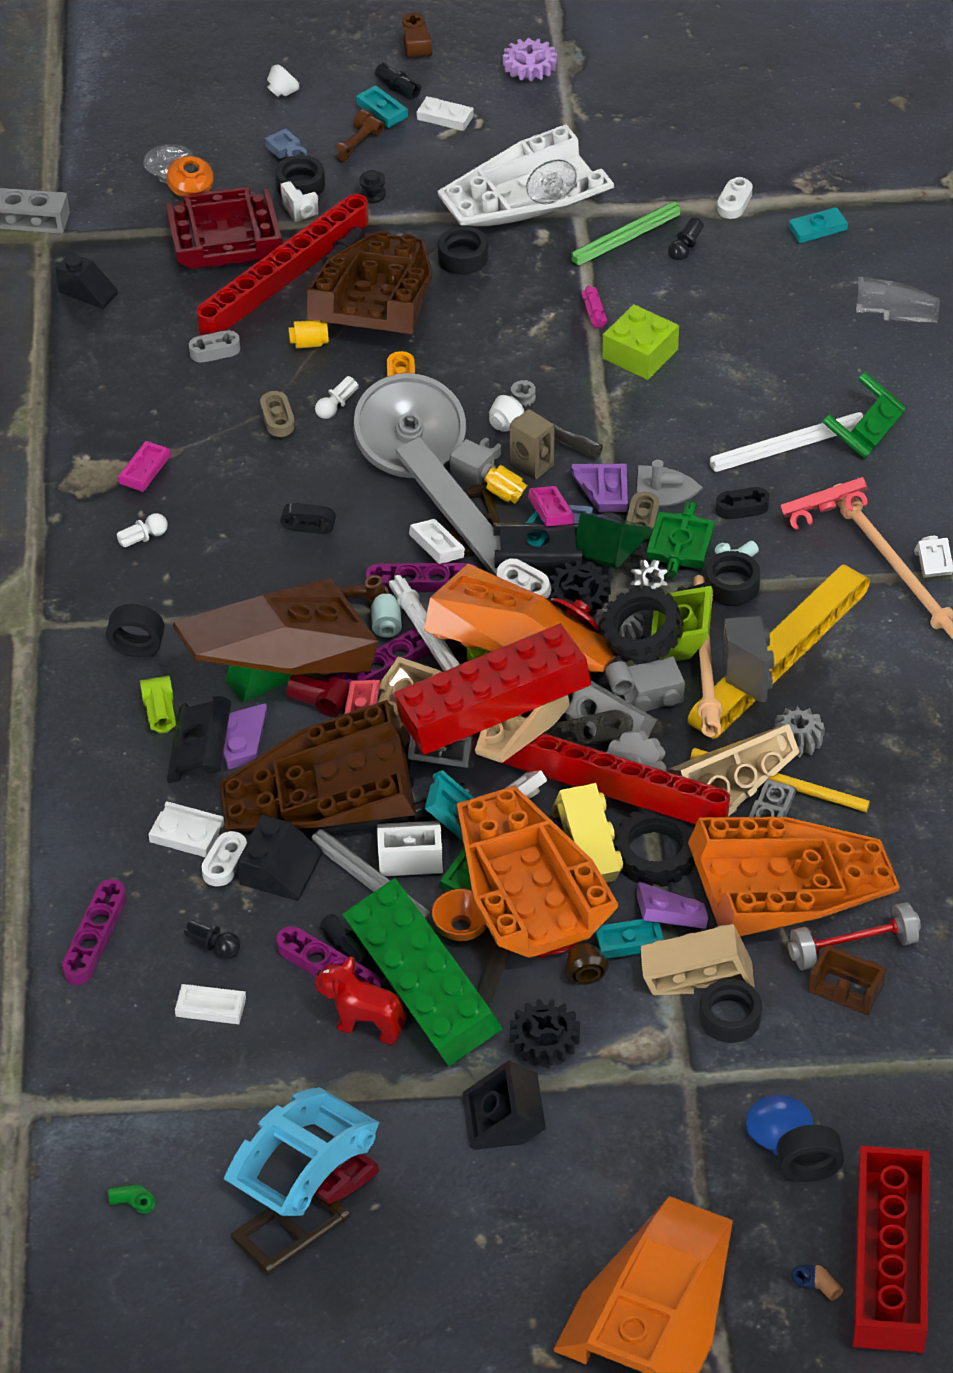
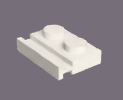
[149,801,224,857]

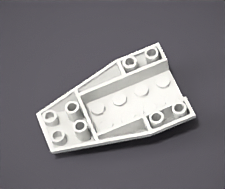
[438,125,614,226]

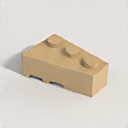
[640,924,755,995]

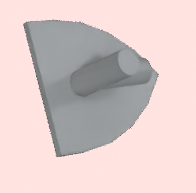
[637,460,703,507]

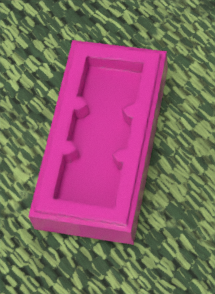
[118,441,171,492]
[528,486,574,526]

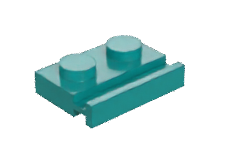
[425,770,474,841]

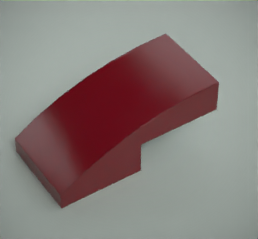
[314,1154,379,1204]

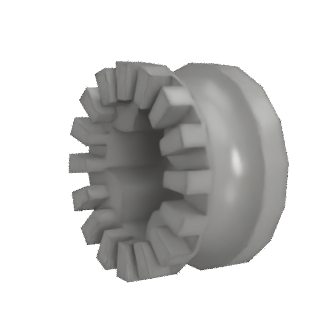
[511,380,536,407]

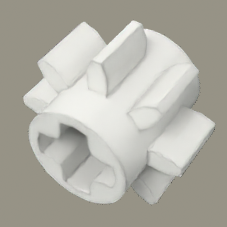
[631,560,668,589]

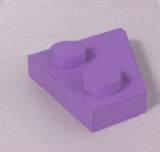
[572,464,628,512]
[223,703,268,770]
[636,882,708,929]

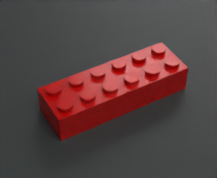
[394,623,591,755]
[853,1146,929,1353]

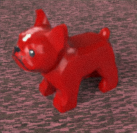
[315,956,407,1046]

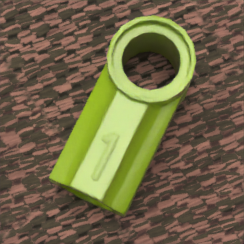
[140,675,176,734]

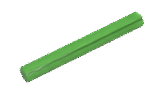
[571,202,681,266]

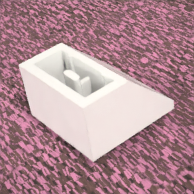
[377,821,443,876]

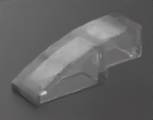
[856,277,940,322]

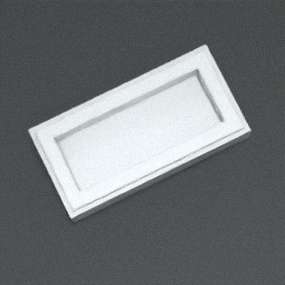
[175,984,246,1024]

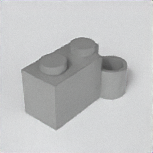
[604,657,685,712]

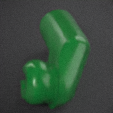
[108,1184,155,1213]

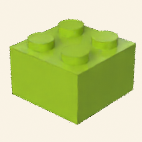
[602,304,679,380]

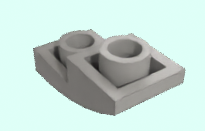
[749,779,796,817]

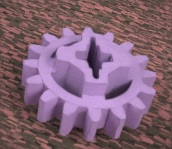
[503,38,557,81]

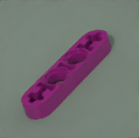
[366,563,476,593]
[338,627,432,685]
[62,879,126,985]
[276,927,382,988]

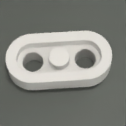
[717,177,752,219]
[497,559,551,599]
[202,831,247,887]

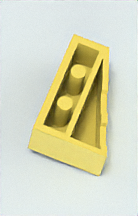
[550,783,623,883]

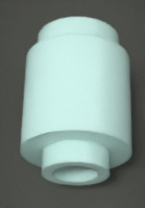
[371,594,402,637]

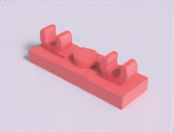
[780,477,869,530]

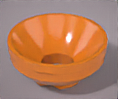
[166,156,214,197]
[432,889,487,941]

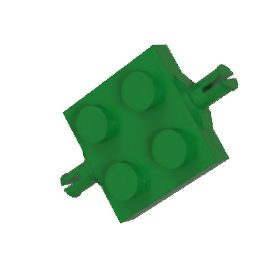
[646,501,715,578]

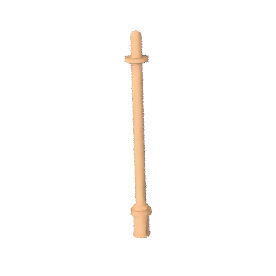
[833,483,953,639]
[693,575,722,737]

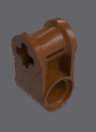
[402,13,432,59]

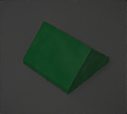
[575,512,652,569]

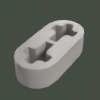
[189,330,240,363]

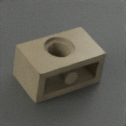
[509,409,554,480]

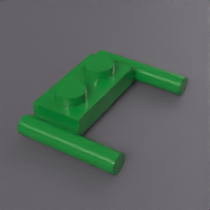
[822,371,907,459]

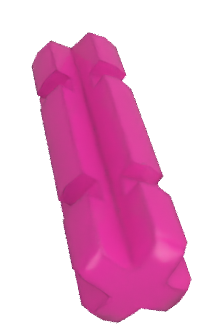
[582,285,608,329]

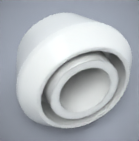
[267,64,299,97]
[489,395,524,432]

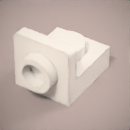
[281,181,318,222]
[914,536,953,578]

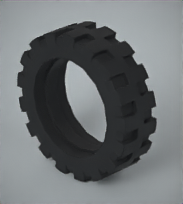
[601,586,684,664]
[614,808,695,887]

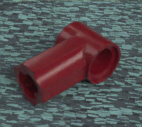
[286,674,350,717]

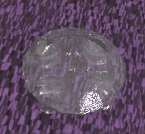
[143,144,195,183]

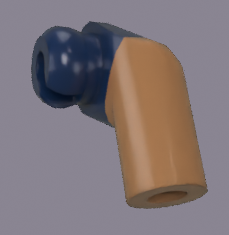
[791,1265,843,1301]

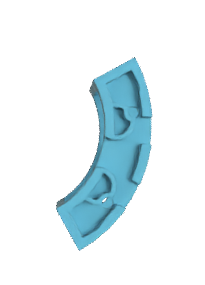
[224,1087,380,1216]

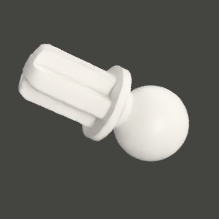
[315,376,359,419]
[117,513,168,547]

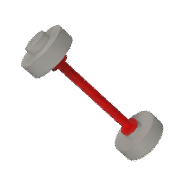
[788,902,921,971]

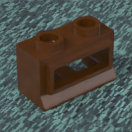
[809,945,886,1016]

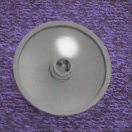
[353,373,466,478]

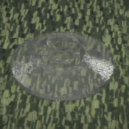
[526,160,577,204]

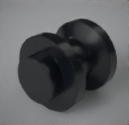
[359,170,386,204]

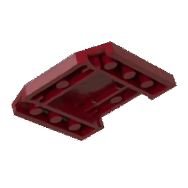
[166,187,282,269]

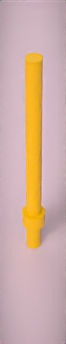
[690,748,870,813]

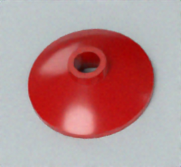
[550,598,600,634]

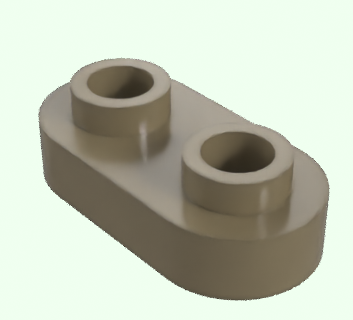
[260,391,295,437]
[626,491,659,540]

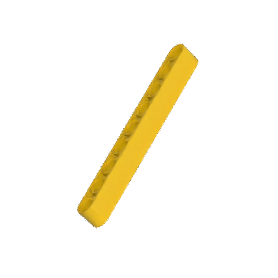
[687,564,870,739]

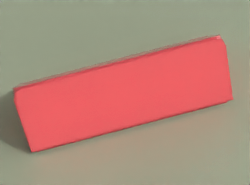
[345,680,381,714]

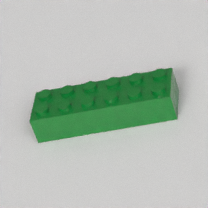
[342,878,502,1067]

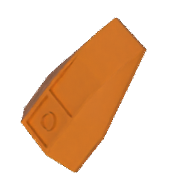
[457,786,618,958]
[554,1196,733,1373]

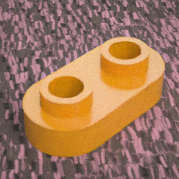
[387,351,415,377]

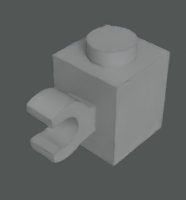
[450,438,501,486]

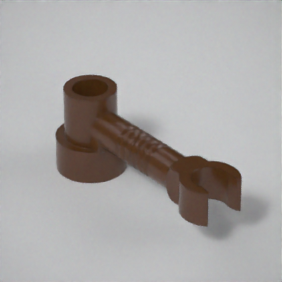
[335,109,384,162]
[338,575,390,607]

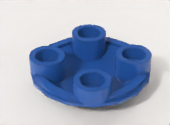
[746,1095,813,1156]

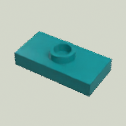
[788,207,848,243]

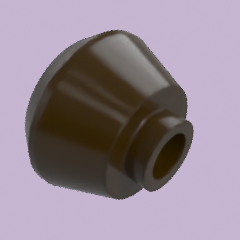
[565,943,609,985]

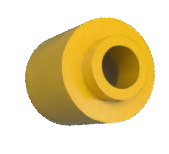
[289,320,328,349]
[484,465,528,504]

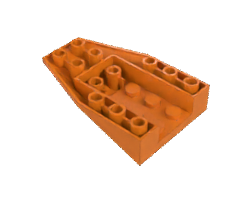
[424,564,616,672]
[688,817,900,936]

